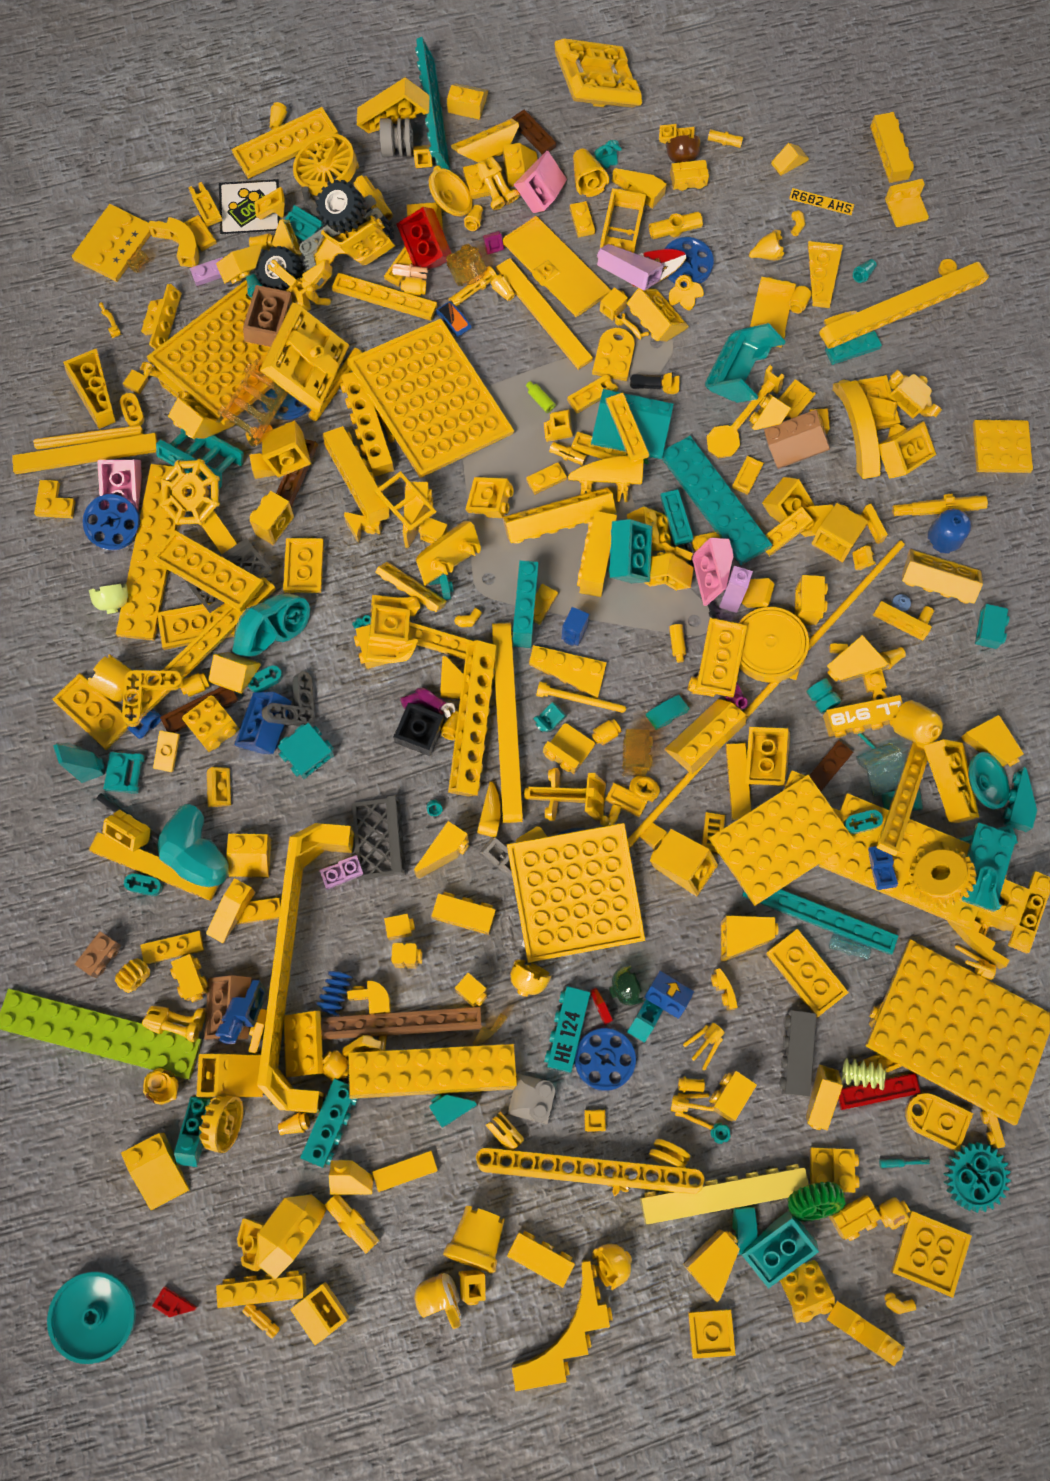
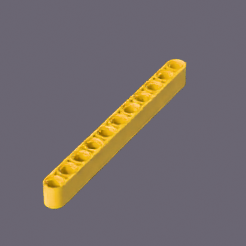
[819,262,989,349]
[492,622,523,823]
[476,1148,704,1194]

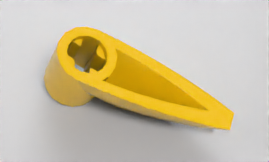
[477,782,500,837]

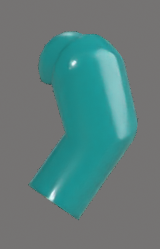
[352,615,371,629]

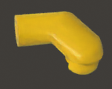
[454,608,482,628]
[600,804,621,826]
[884,1293,916,1314]

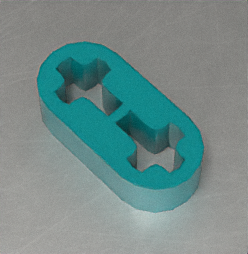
[248,665,283,693]
[844,810,883,834]
[124,874,163,896]

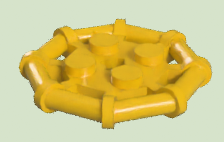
[160,459,220,526]

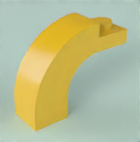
[148,217,199,267]

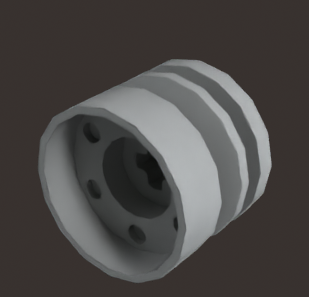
[380,118,413,157]

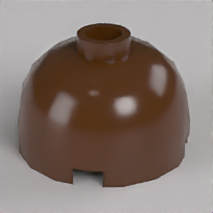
[666,135,700,163]

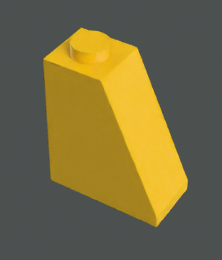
[961,715,1024,767]
[806,1064,843,1130]

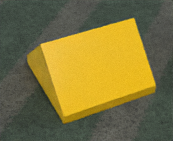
[208,652,261,694]

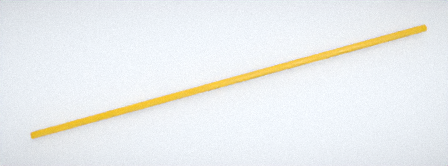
[627,541,905,848]

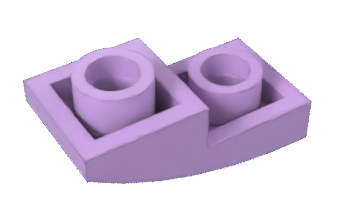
[320,855,363,890]

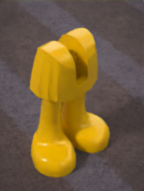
[476,156,520,211]
[142,1006,206,1042]

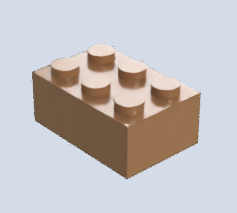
[243,285,292,347]

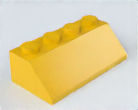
[902,549,983,603]
[665,699,746,774]

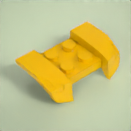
[366,595,421,663]

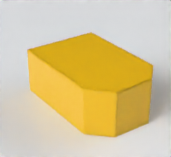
[829,643,848,654]

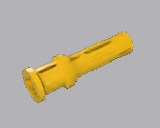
[449,266,497,307]

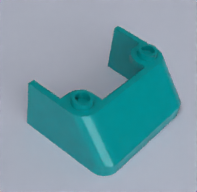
[705,323,786,403]

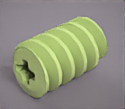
[842,1058,886,1090]

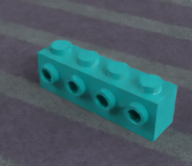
[300,1079,358,1168]

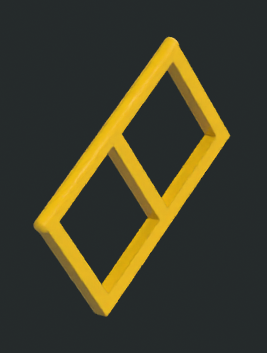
[375,471,437,532]

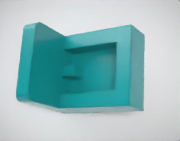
[429,574,453,600]
[533,702,567,732]

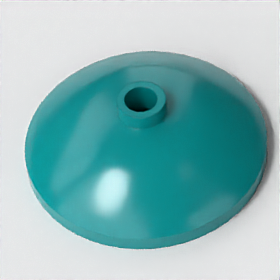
[968,752,1009,809]

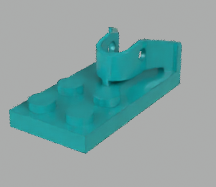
[962,822,1017,912]

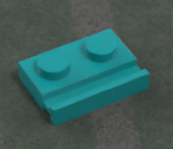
[285,205,324,241]

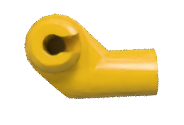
[791,210,805,236]

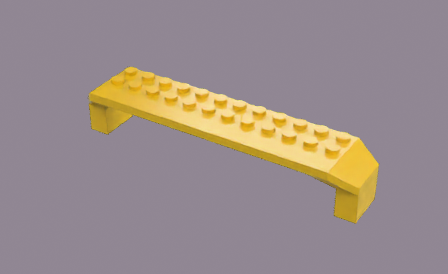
[257,823,354,1113]

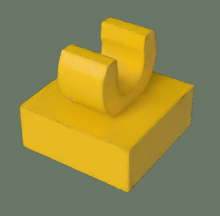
[852,546,876,571]

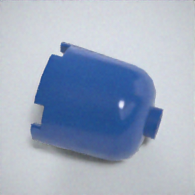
[927,509,971,554]

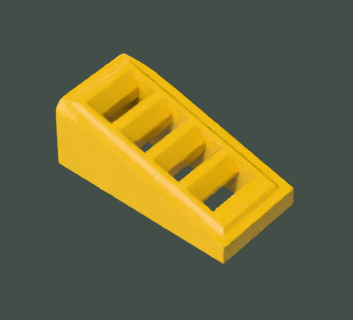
[701,812,725,853]

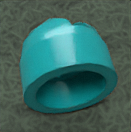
[426,799,443,816]

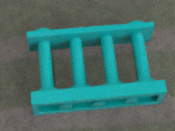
[156,428,243,489]

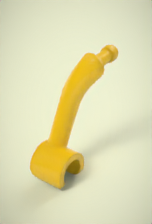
[99,302,121,338]
[614,313,649,340]

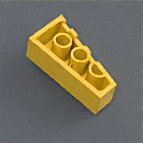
[356,77,429,133]
[63,348,115,429]

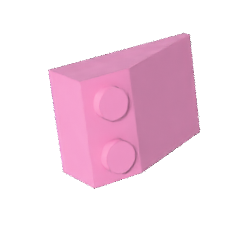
[98,460,142,513]
[692,538,733,606]

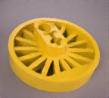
[293,134,357,196]

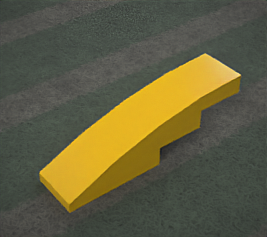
[188,493,237,555]
[947,920,1010,969]

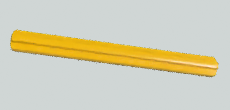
[34,425,143,450]

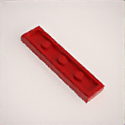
[838,1073,921,1110]

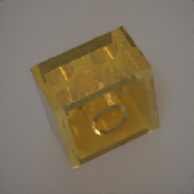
[622,729,653,777]

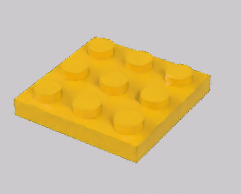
[973,420,1033,473]
[891,1211,972,1298]

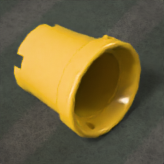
[443,1206,505,1273]

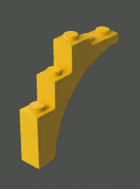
[512,1260,613,1391]

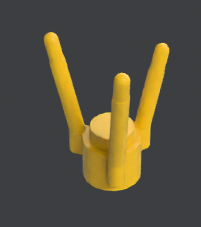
[955,945,996,980]
[683,1023,725,1071]
[671,1093,714,1130]

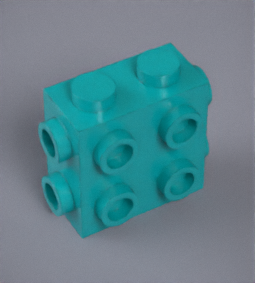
[278,723,334,780]

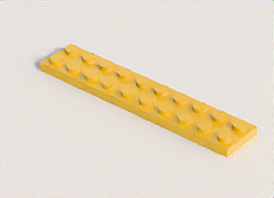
[116,464,187,641]

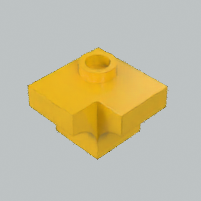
[544,410,573,442]

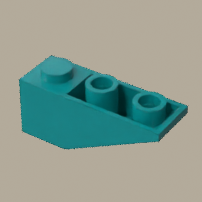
[1003,767,1037,832]
[174,1097,211,1167]

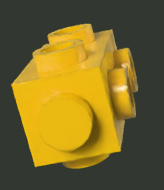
[170,954,209,1003]

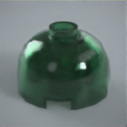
[609,964,645,1006]

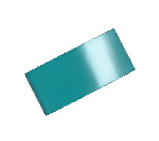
[645,695,690,730]
[732,1206,757,1255]

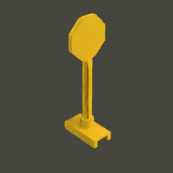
[706,366,784,458]

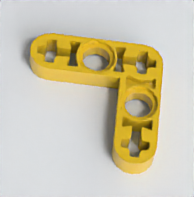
[122,670,183,727]

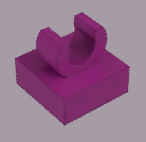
[483,231,504,255]

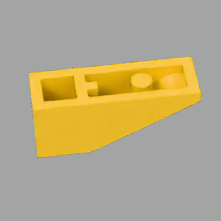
[612,168,667,209]
[206,878,255,944]

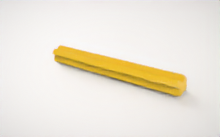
[309,348,362,421]

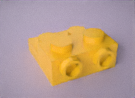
[465,477,514,518]
[810,1148,859,1193]

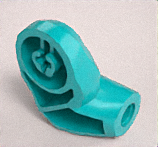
[232,594,310,656]
[158,804,229,887]

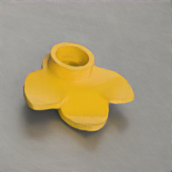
[669,275,704,311]

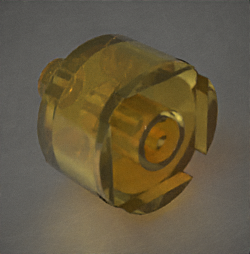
[446,244,487,286]

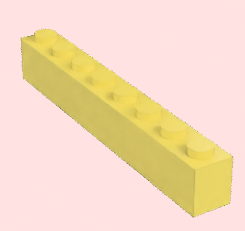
[640,1164,809,1225]

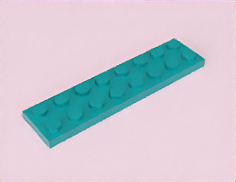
[415,37,451,171]
[662,436,772,566]

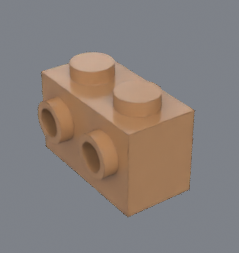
[74,931,122,978]

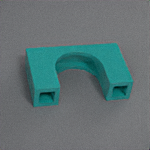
[513,560,538,648]

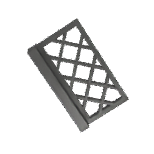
[184,538,272,613]
[352,795,406,880]

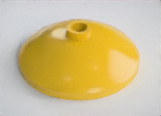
[429,168,472,217]

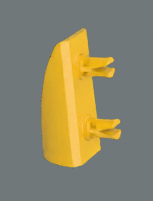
[568,456,643,502]
[416,521,481,586]

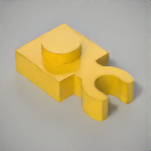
[863,671,887,701]

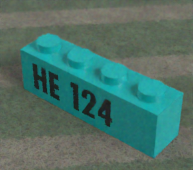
[544,986,590,1073]

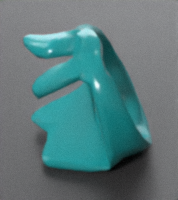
[594,140,622,169]

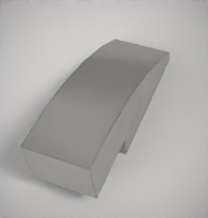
[480,837,513,880]

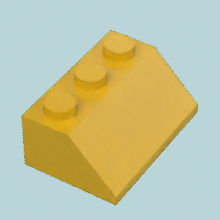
[626,288,689,341]

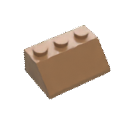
[764,410,830,469]
[204,975,251,1040]

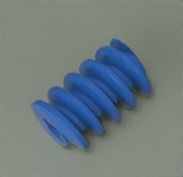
[316,971,353,1016]

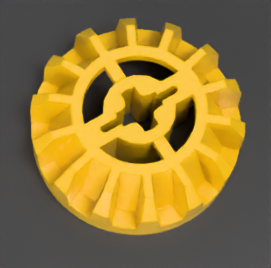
[199,1093,243,1153]

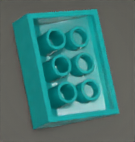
[591,389,674,459]

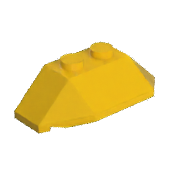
[451,118,519,163]
[257,1194,327,1279]

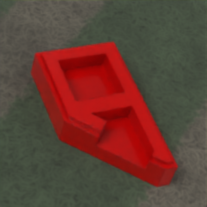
[590,988,613,1025]
[152,1286,198,1318]

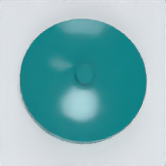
[47,1271,136,1364]

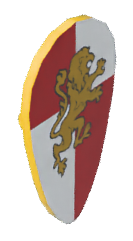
[630,249,686,288]

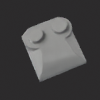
[508,1074,557,1124]

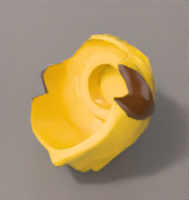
[143,1068,179,1105]

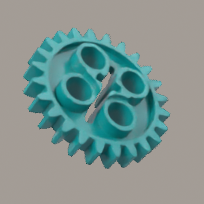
[943,1142,1011,1213]

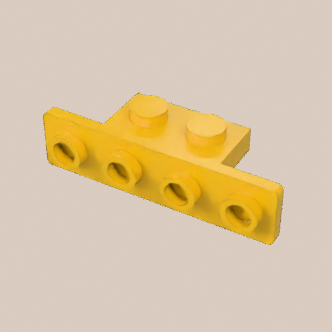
[141,284,182,349]

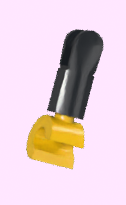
[630,373,679,394]

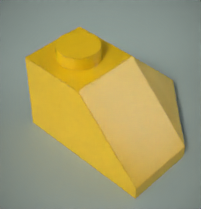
[237,1218,265,1271]

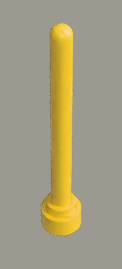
[536,681,626,713]

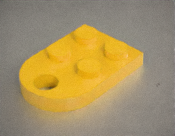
[592,328,635,382]
[905,1093,973,1151]

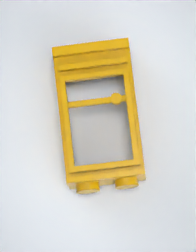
[600,188,646,253]

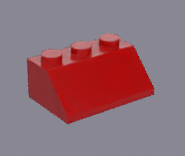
[396,207,454,270]

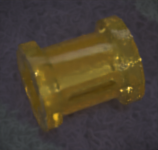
[126,249,150,273]

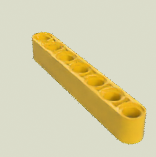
[89,832,219,901]

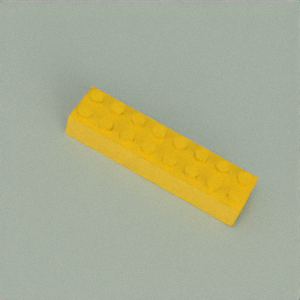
[348,1044,517,1099]

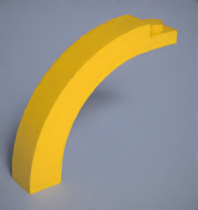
[833,380,880,479]

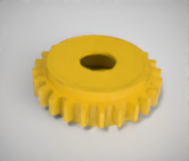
[909,846,977,908]

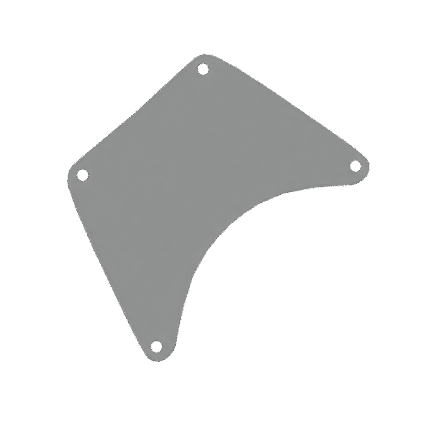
[462,331,712,636]

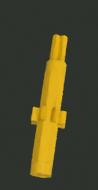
[892,494,988,516]

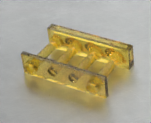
[216,359,288,447]

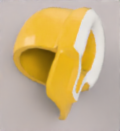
[414,1273,462,1329]

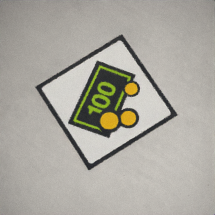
[219,179,280,235]

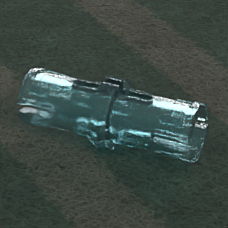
[829,936,871,960]

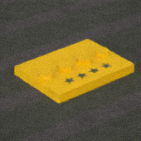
[72,204,151,282]

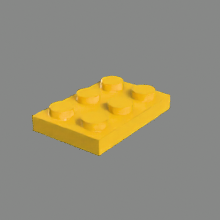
[857,375,901,430]
[283,538,324,593]
[284,1011,323,1077]

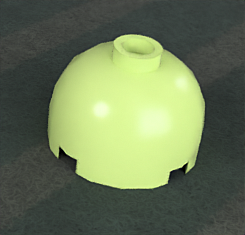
[89,584,128,614]

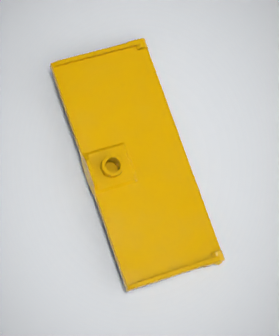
[502,216,611,317]

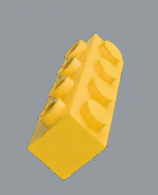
[216,1270,307,1308]

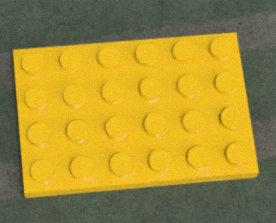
[709,775,855,906]

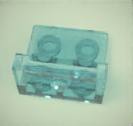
[856,742,904,797]

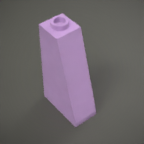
[597,244,664,290]
[719,566,753,613]

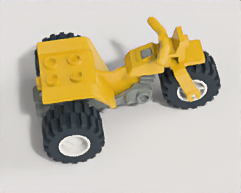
[256,179,395,311]

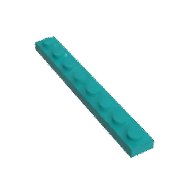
[741,889,899,955]

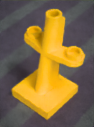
[524,768,606,821]

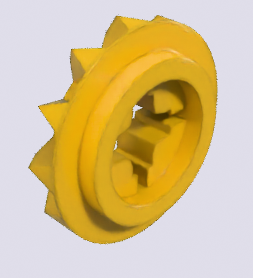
[629,776,660,803]

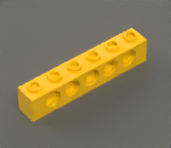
[340,372,394,477]

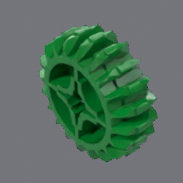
[787,1181,846,1222]

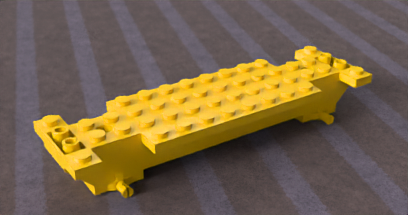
[784,770,1050,954]

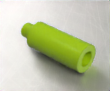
[526,381,556,413]

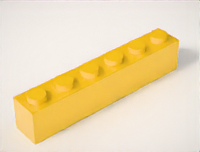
[323,426,390,525]
[503,487,616,543]

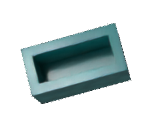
[975,604,1010,649]

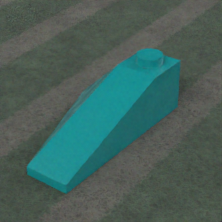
[53,742,105,783]

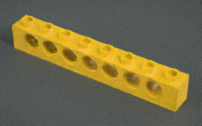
[448,640,497,797]

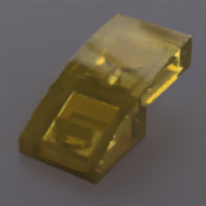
[472,1013,508,1046]

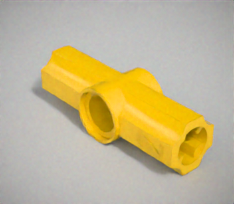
[354,175,393,221]
[649,212,703,239]
[324,1194,380,1254]

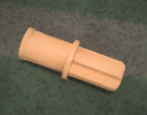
[392,264,428,279]

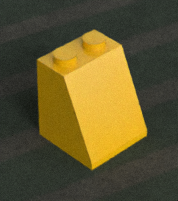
[262,420,311,478]
[811,503,869,563]
[827,635,890,683]
[650,829,718,897]
[721,916,778,961]
[683,1229,740,1302]

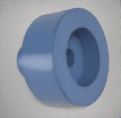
[890,594,911,613]

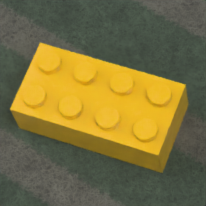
[577,511,617,597]

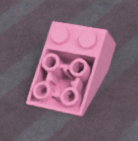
[514,151,567,213]

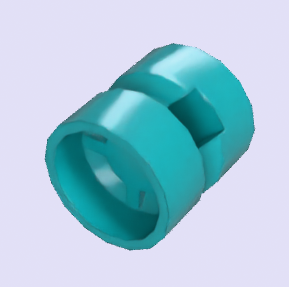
[806,678,842,714]

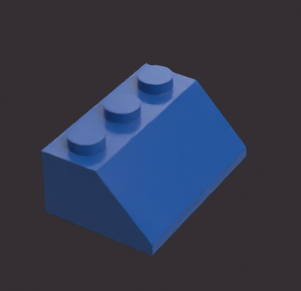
[234,692,292,754]

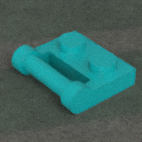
[103,752,145,794]

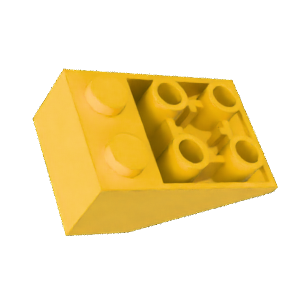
[196,1054,263,1097]

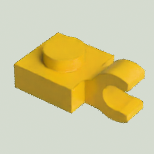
[657,543,693,562]

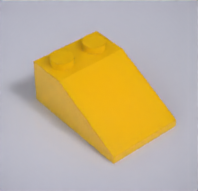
[168,398,235,439]
[879,421,936,479]
[403,482,433,548]
[745,727,790,786]
[414,821,470,879]
[121,1133,190,1210]

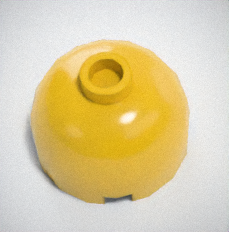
[510,959,552,997]
[592,1243,632,1290]

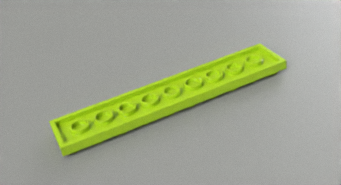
[0,989,202,1080]

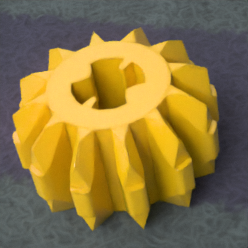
[115,958,150,993]

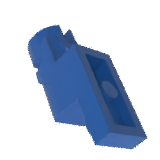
[215,980,268,1044]

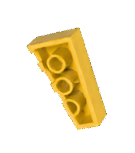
[923,739,979,823]

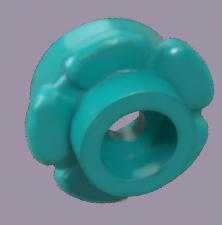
[710,1123,731,1144]

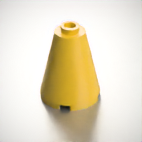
[573,148,609,197]

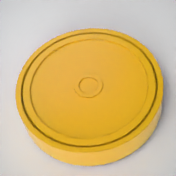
[739,607,809,682]

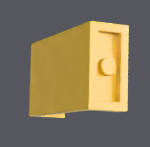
[750,277,796,348]

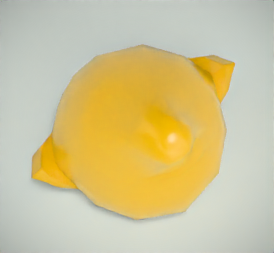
[749,229,784,261]

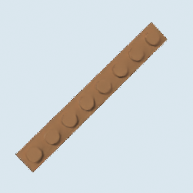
[321,1007,482,1040]

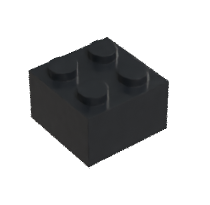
[393,702,445,756]

